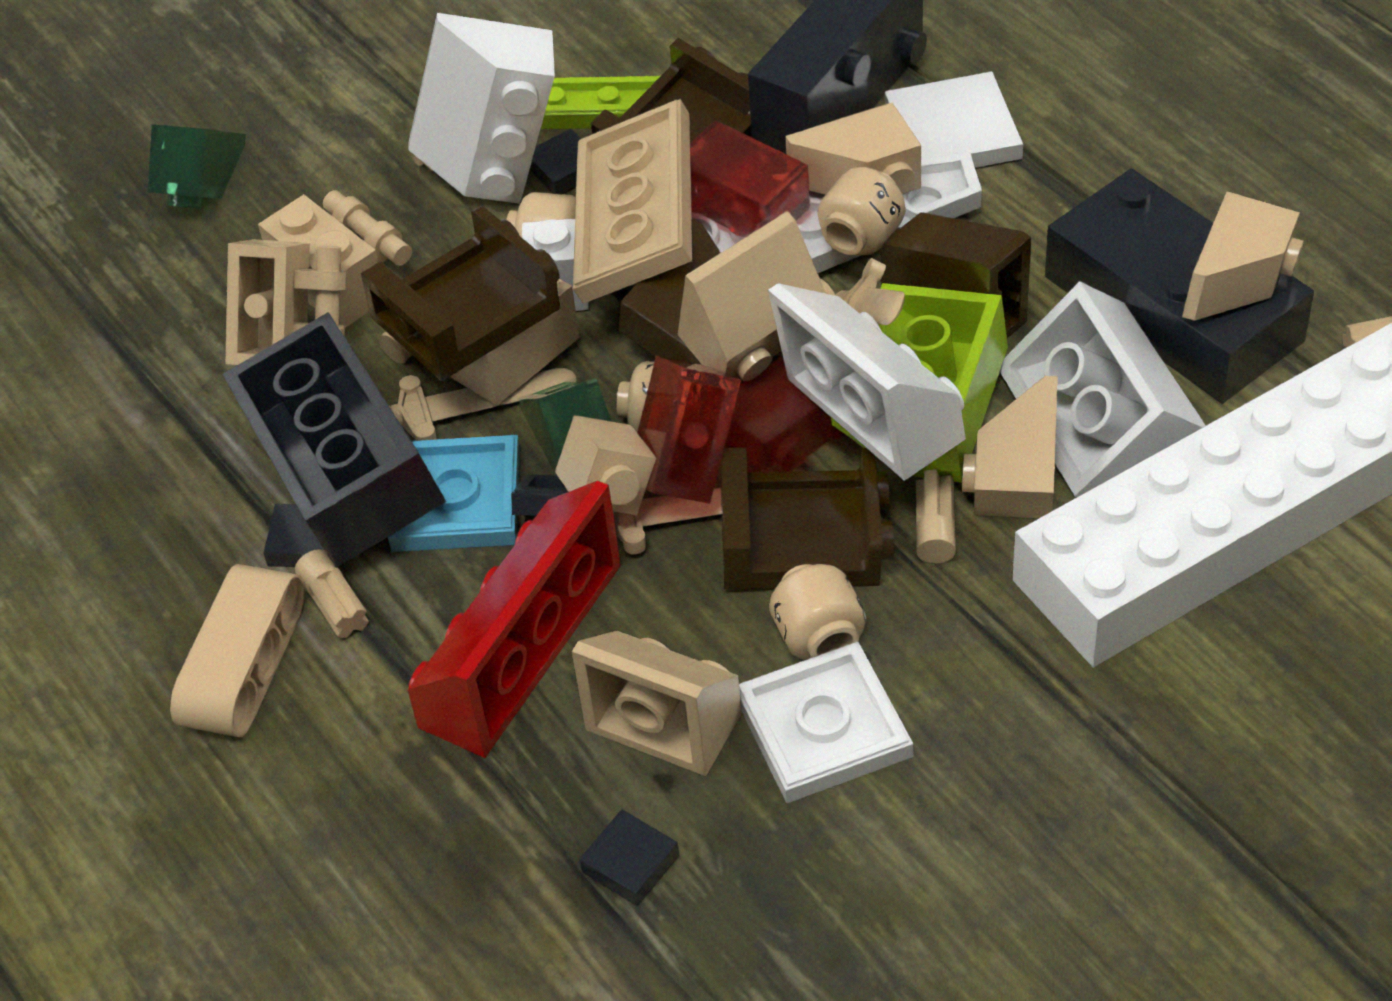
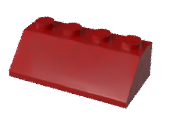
[407,480,621,758]

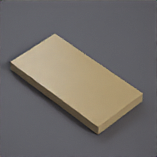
[573,99,692,304]

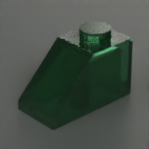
[147,124,246,208]
[517,378,612,469]

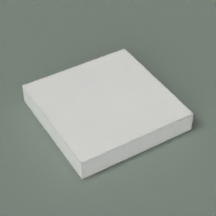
[885,71,1023,168]
[739,642,913,803]

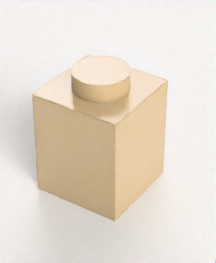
[555,415,656,515]

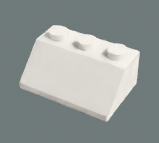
[409,13,555,204]
[1000,281,1206,497]
[768,283,966,481]

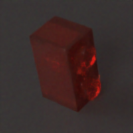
[690,120,810,237]
[637,355,741,504]
[713,356,844,472]

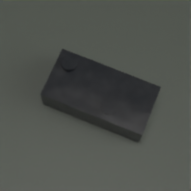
[748,0,927,172]
[1045,168,1314,404]
[222,312,447,568]

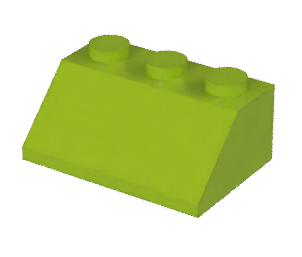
[831,283,1008,483]

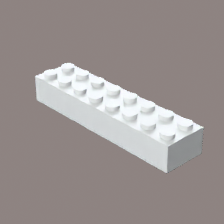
[1013,323,1392,668]

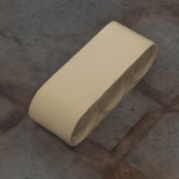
[170,564,305,737]

